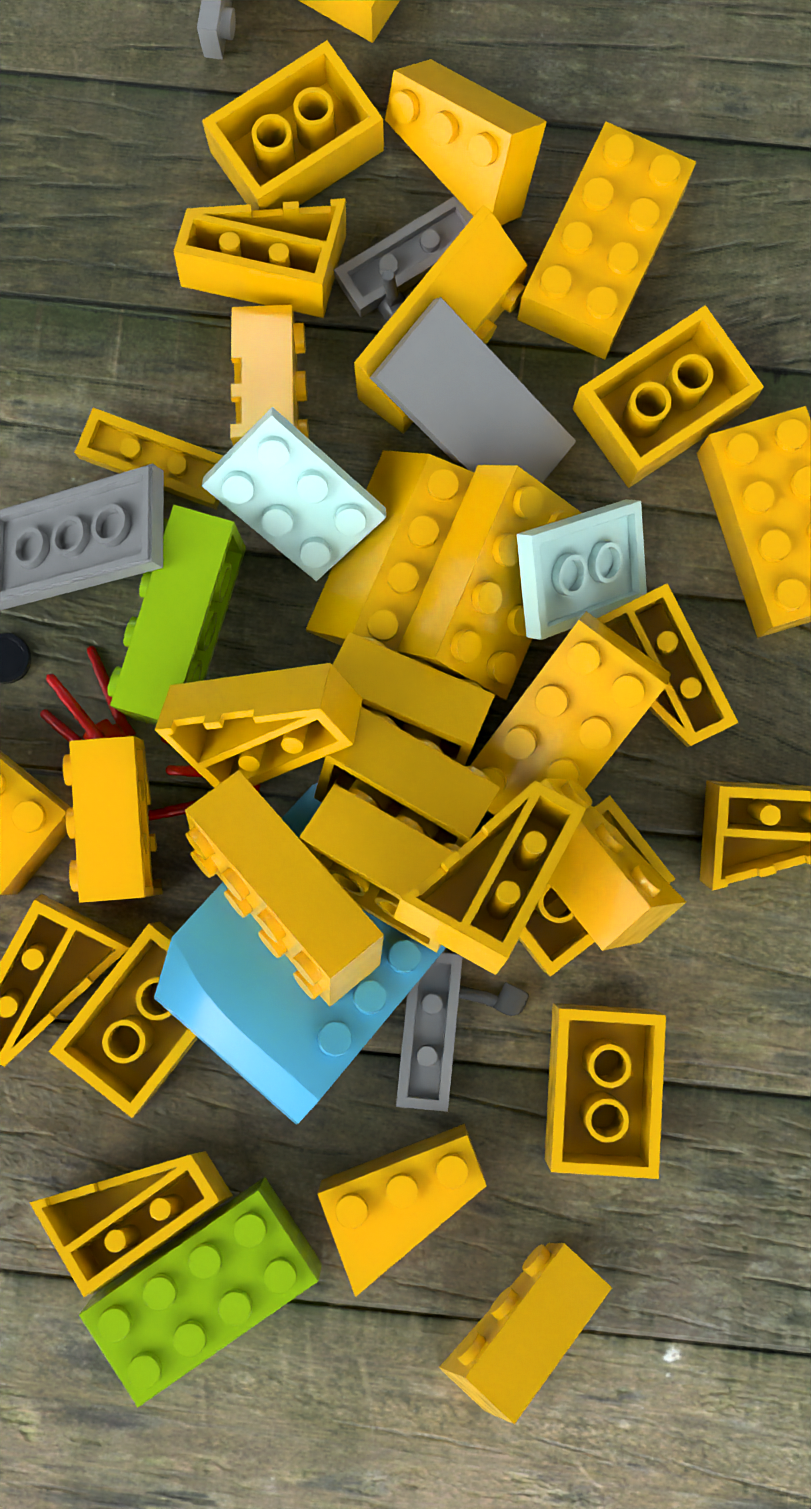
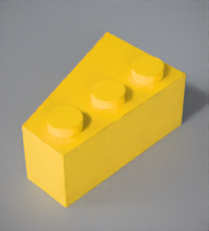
[155,663,363,788]
[541,778,687,951]
[393,781,587,975]
[0,894,133,1067]
[317,1124,487,1297]
[29,1151,233,1297]

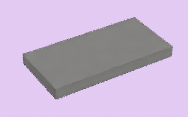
[370,297,576,483]
[0,464,164,610]

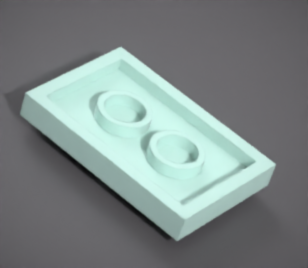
[201,407,387,582]
[517,499,647,640]

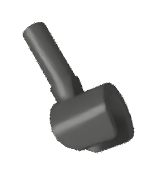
[378,270,406,322]
[459,982,529,1016]

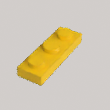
[74,407,223,510]

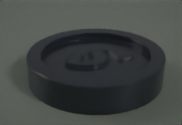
[0,633,31,684]

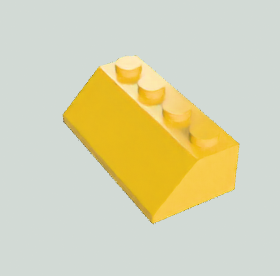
[354,205,527,434]
[305,450,474,655]

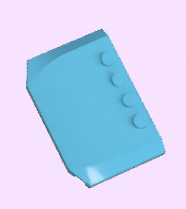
[154,783,446,1125]

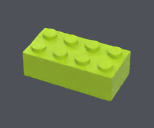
[108,504,246,725]
[79,1177,322,1407]

